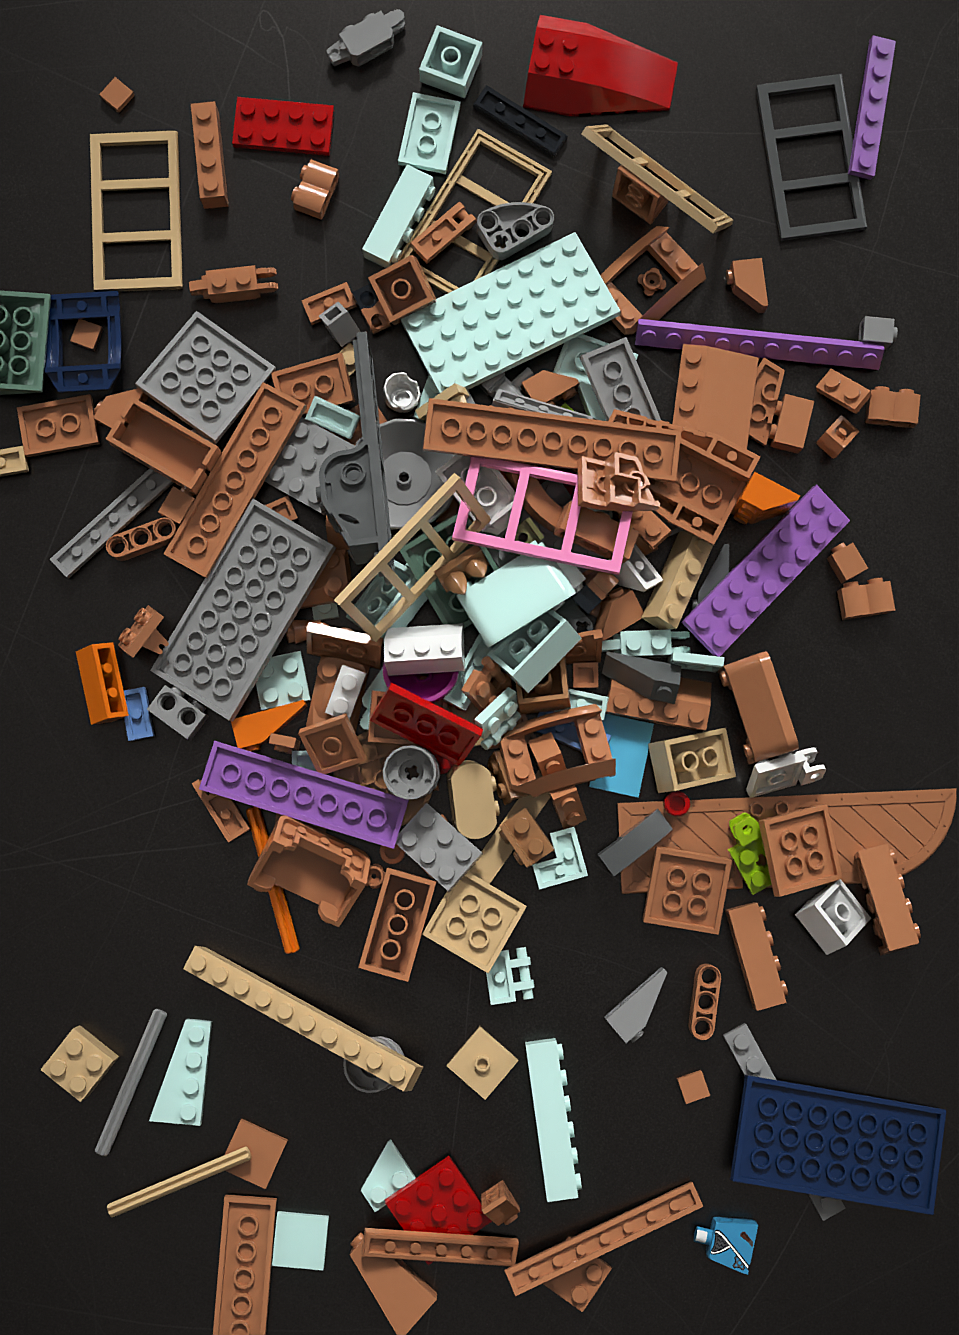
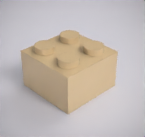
[41,1025,119,1102]

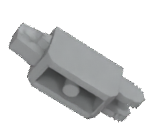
[326,9,405,66]

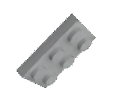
[396,803,483,892]

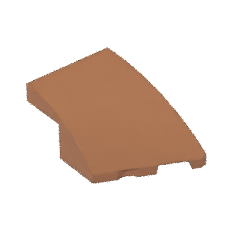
[577,452,660,512]

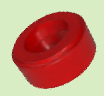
[664,791,690,816]

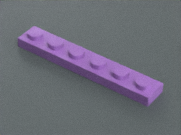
[848,35,896,180]

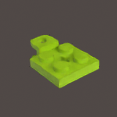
[728,812,772,895]

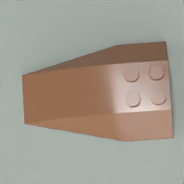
[608,409,760,546]

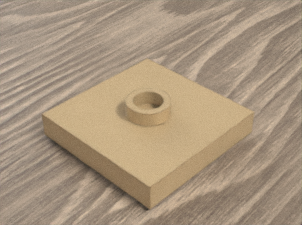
[447,1026,519,1100]

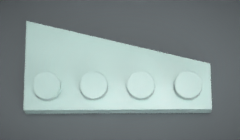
[149,1019,212,1126]

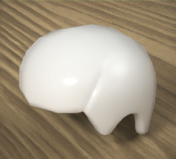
[383,372,421,413]

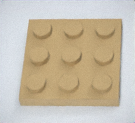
[422,872,527,973]

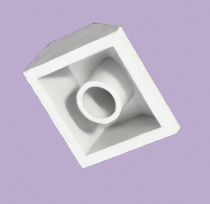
[795,879,871,955]

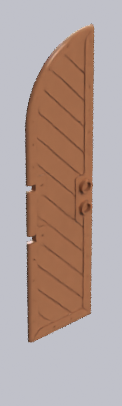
[617,788,957,894]

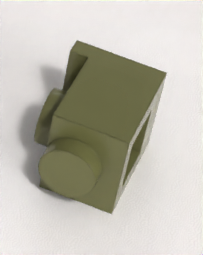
[503,517,544,556]

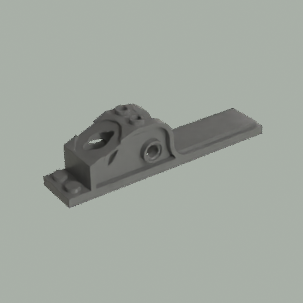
[316,331,395,585]

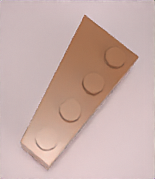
[854,844,921,956]

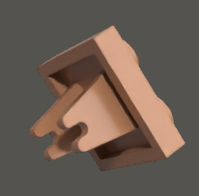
[118,605,169,657]

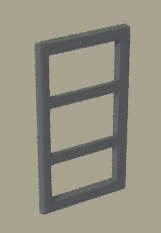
[756,74,867,241]

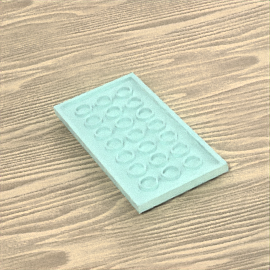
[401,232,621,394]

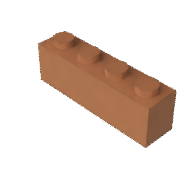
[191,101,228,209]
[725,902,788,1011]

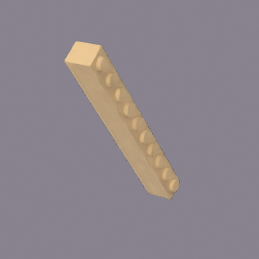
[183,946,423,1092]

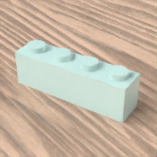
[362,164,436,268]

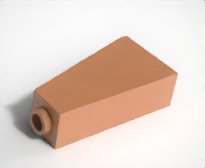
[350,1232,437,1335]

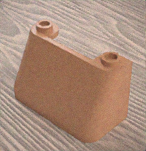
[247,815,370,927]

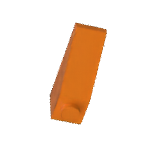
[231,700,307,752]

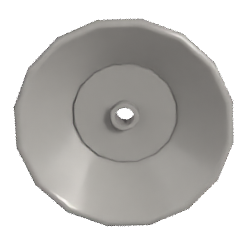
[355,419,455,530]

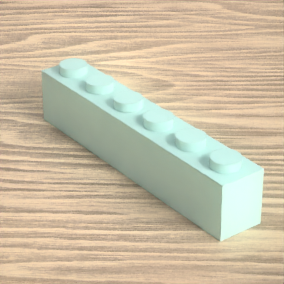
[525,1038,582,1202]

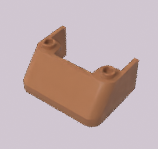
[718,651,799,764]

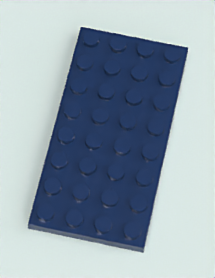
[730,1075,946,1215]

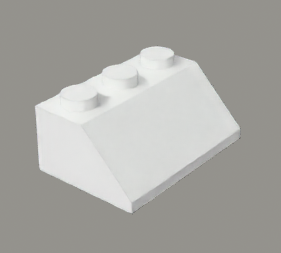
[384,623,465,676]

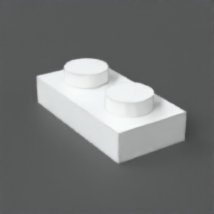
[325,665,367,721]

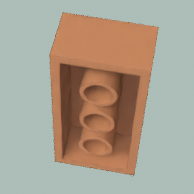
[358,867,437,982]

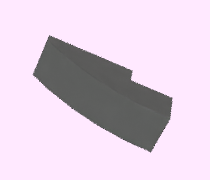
[598,808,673,876]

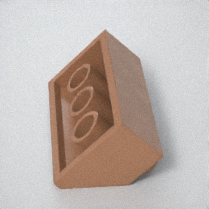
[605,677,712,732]

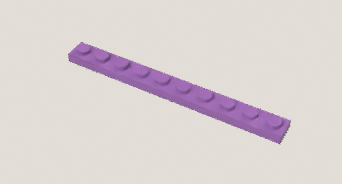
[635,319,885,370]

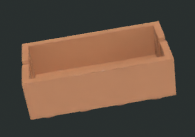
[106,397,222,496]

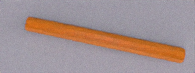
[246,806,300,954]

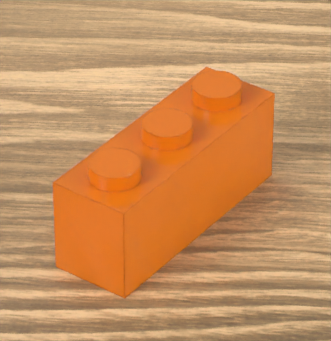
[76,642,129,725]

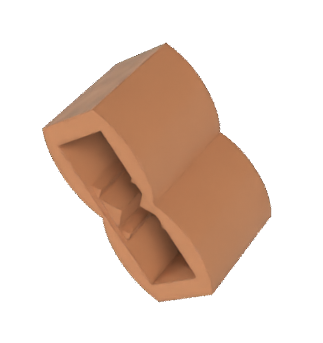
[291,159,339,220]
[865,386,920,428]
[837,578,895,620]

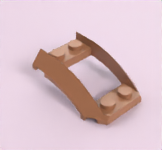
[600,226,706,335]
[499,704,616,798]

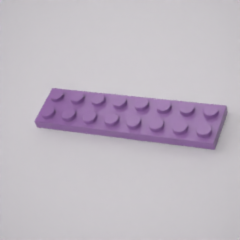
[682,485,850,657]
[199,741,409,849]

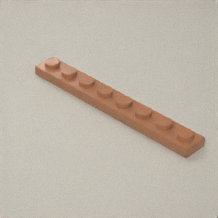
[504,1182,703,1296]

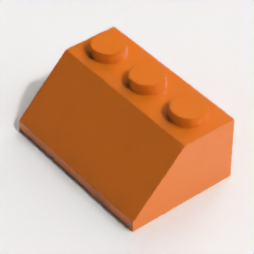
[730,472,800,524]

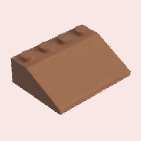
[672,344,759,449]

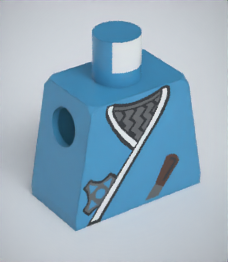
[694,1217,758,1275]

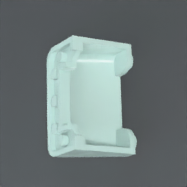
[456,540,576,648]

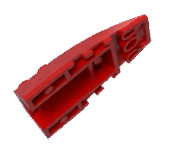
[523,15,678,116]

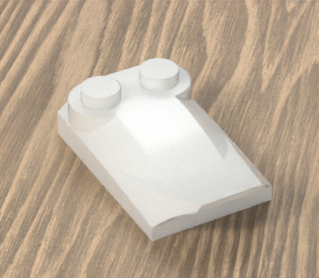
[435,455,516,536]

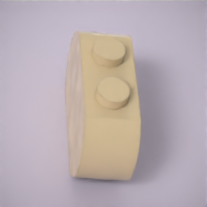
[446,760,500,839]

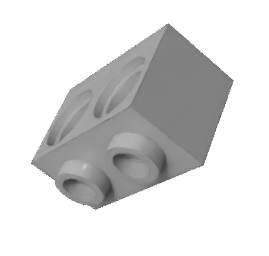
[147,685,209,740]

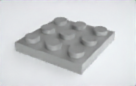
[265,417,356,515]

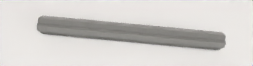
[95,1009,167,1156]

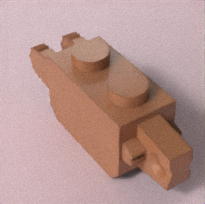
[189,265,278,303]

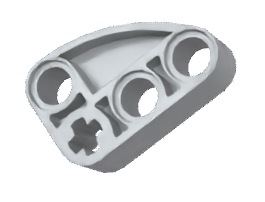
[477,202,554,260]

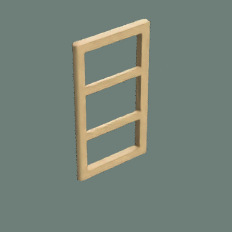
[581,124,733,234]
[398,129,552,294]
[90,131,183,292]
[334,473,491,642]

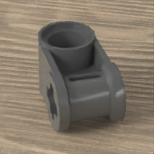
[555,597,593,632]

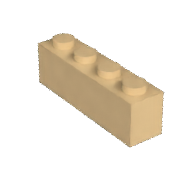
[641,530,713,630]

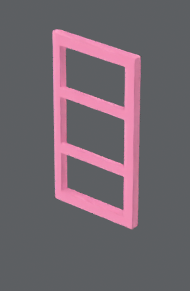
[452,457,633,575]

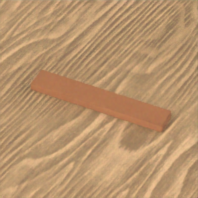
[361,1228,519,1266]

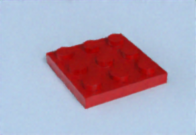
[385,1156,492,1265]

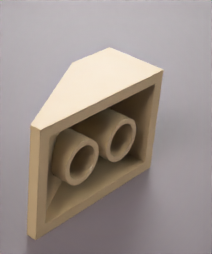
[648,728,736,793]

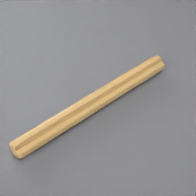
[107,1147,251,1217]

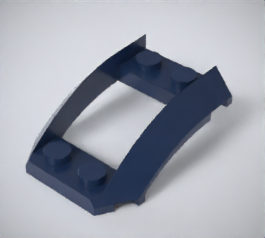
[45,291,121,393]

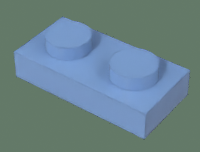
[124,687,155,741]

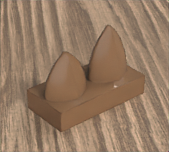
[434,545,489,595]

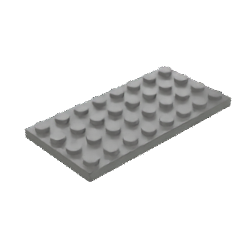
[150,499,336,722]

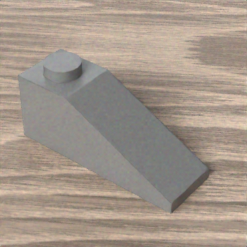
[604,967,667,1043]

